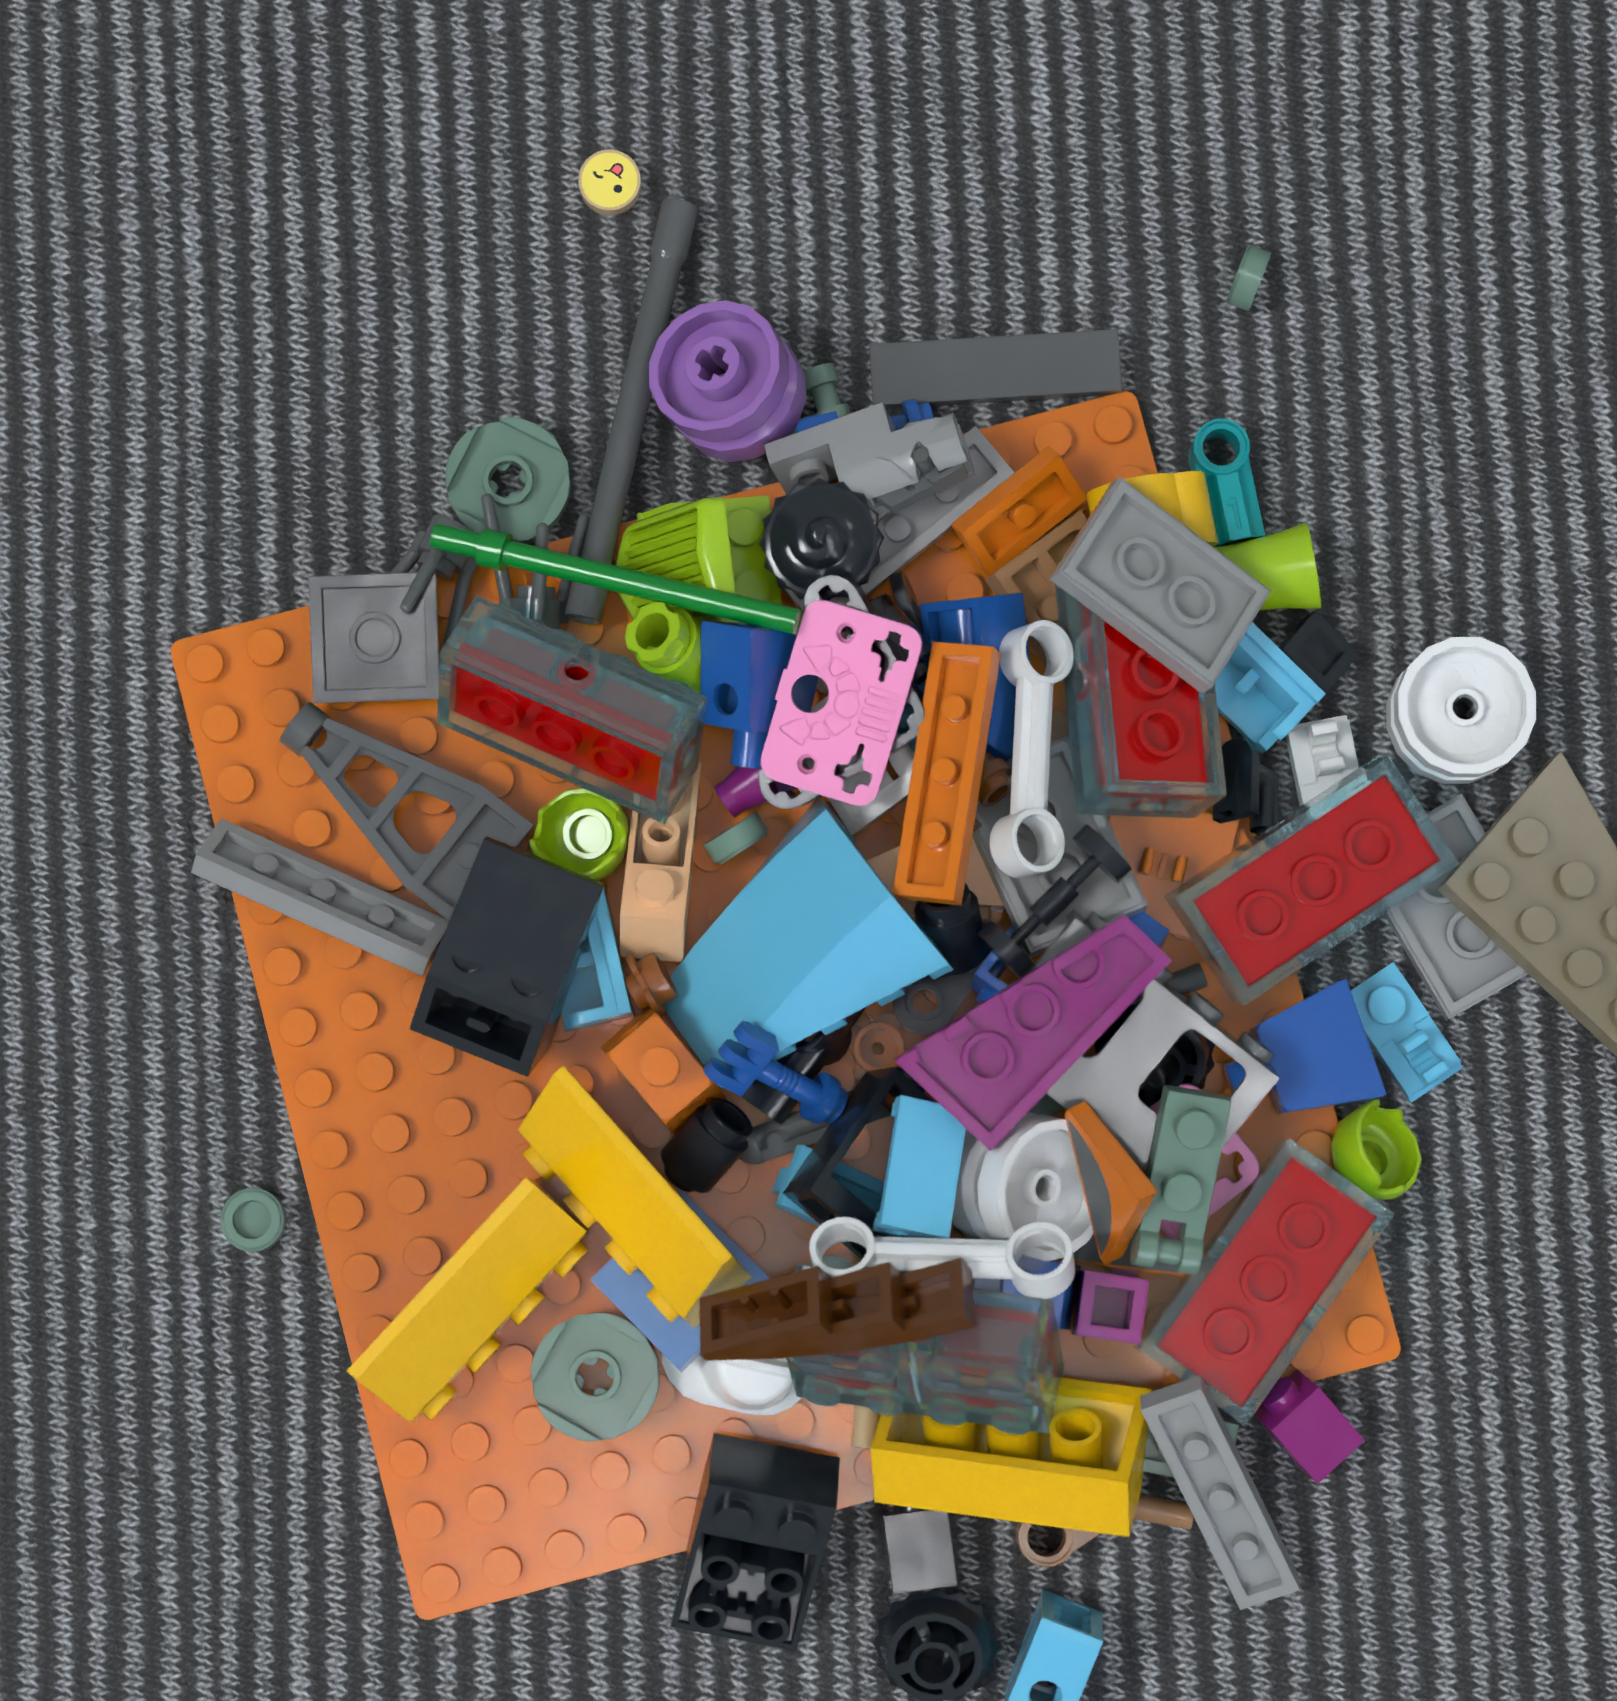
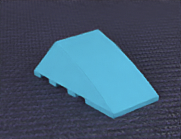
[665,796,954,1088]

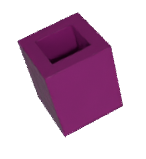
[1071,1270,1149,1344]
[1250,1369,1365,1484]

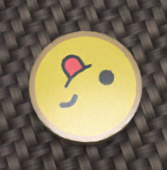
[578,149,641,216]

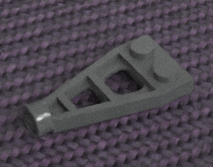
[279,702,534,921]

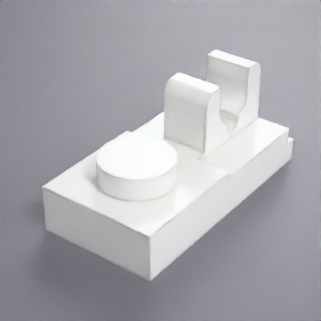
[1285,715,1363,825]

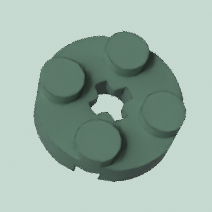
[445,417,571,544]
[531,1312,659,1441]

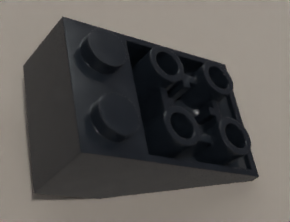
[410,836,605,1077]
[671,1433,840,1651]

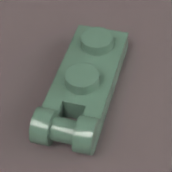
[1130,1085,1232,1275]

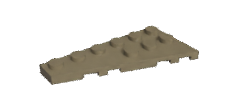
[1437,751,1617,1056]

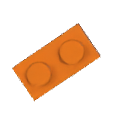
[951,446,1087,576]

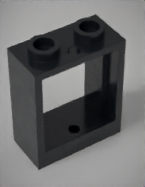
[783,1067,934,1260]

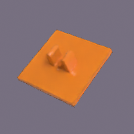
[1109,802,1239,943]

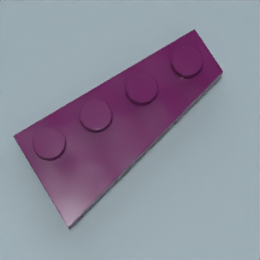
[894,913,1172,1151]

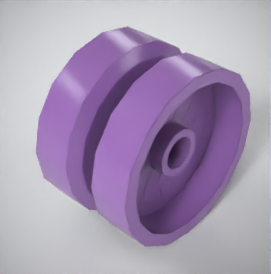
[649,300,806,462]

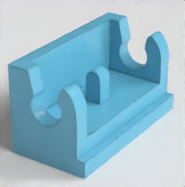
[1198,622,1326,754]
[561,888,634,1032]
[873,1095,966,1239]

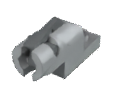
[764,402,975,513]

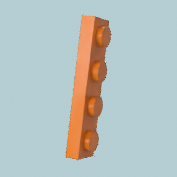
[892,642,1001,905]

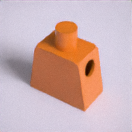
[600,1006,727,1134]

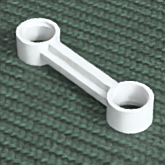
[989,620,1074,878]
[809,1217,1075,1299]

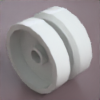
[1386,637,1536,784]
[952,1112,1094,1261]

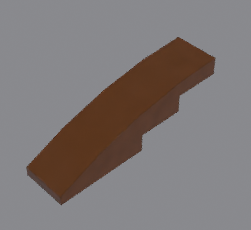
[699,1258,975,1361]

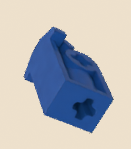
[920,593,1031,761]

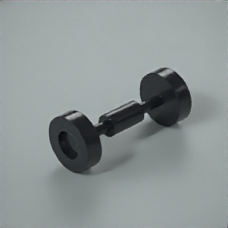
[976,824,1132,978]

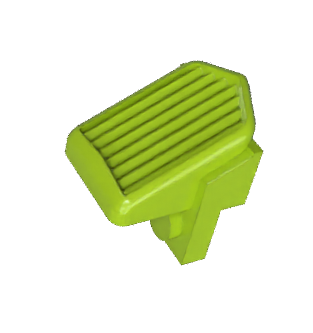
[616,495,782,622]

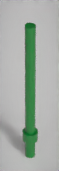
[430,523,802,635]

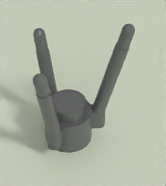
[481,493,590,638]
[390,515,478,681]

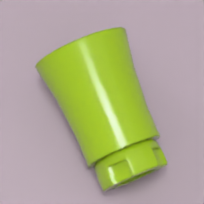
[1214,522,1321,611]
[625,602,702,715]

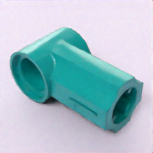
[1188,419,1265,547]

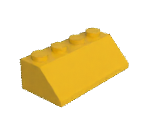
[518,1066,751,1328]
[347,1177,589,1422]
[870,1363,1152,1537]

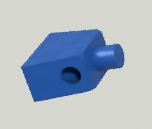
[701,621,818,769]
[1223,979,1387,1114]

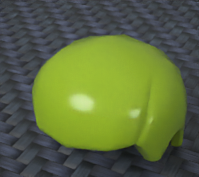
[529,787,630,881]
[1331,1099,1422,1200]

